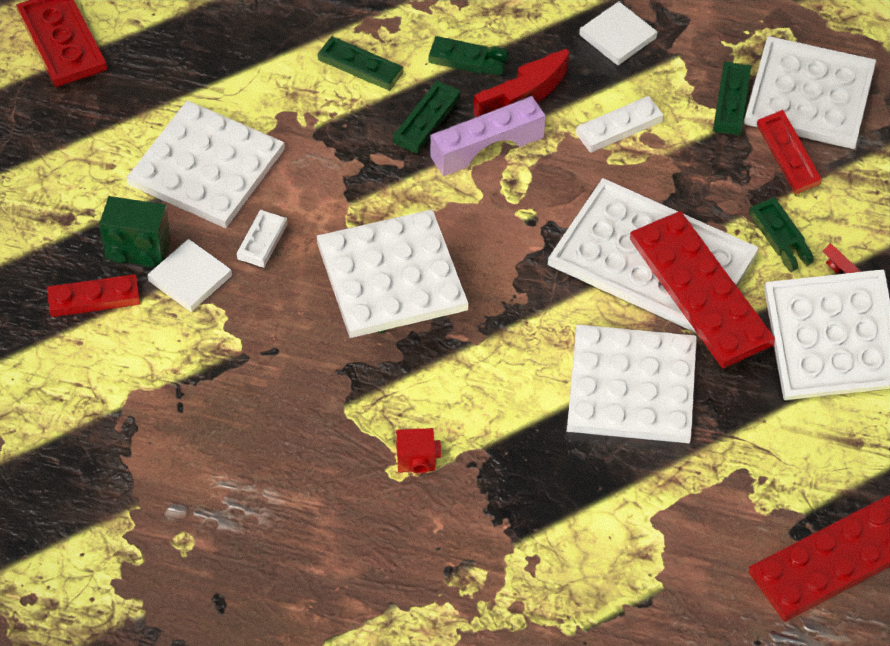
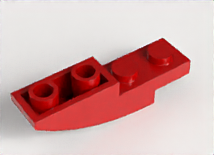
[473,49,569,117]

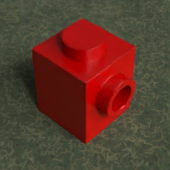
[396,428,441,474]

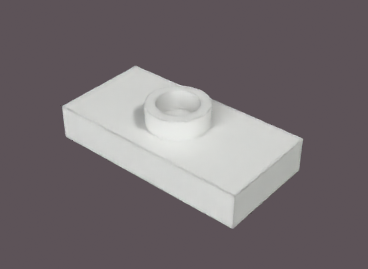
[237,210,288,268]

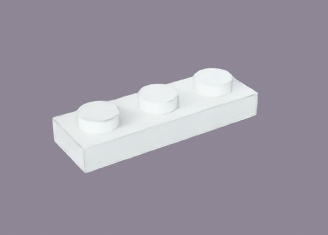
[576,96,663,153]

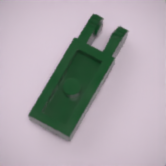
[428,36,509,76]
[749,197,814,272]

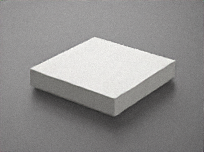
[579,2,657,65]
[147,239,232,312]

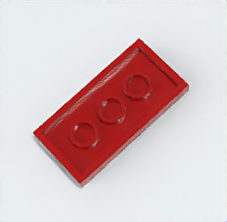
[16,0,107,87]

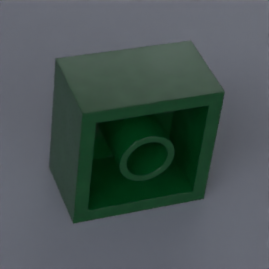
[99,196,171,267]

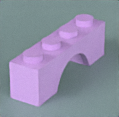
[430,96,545,177]

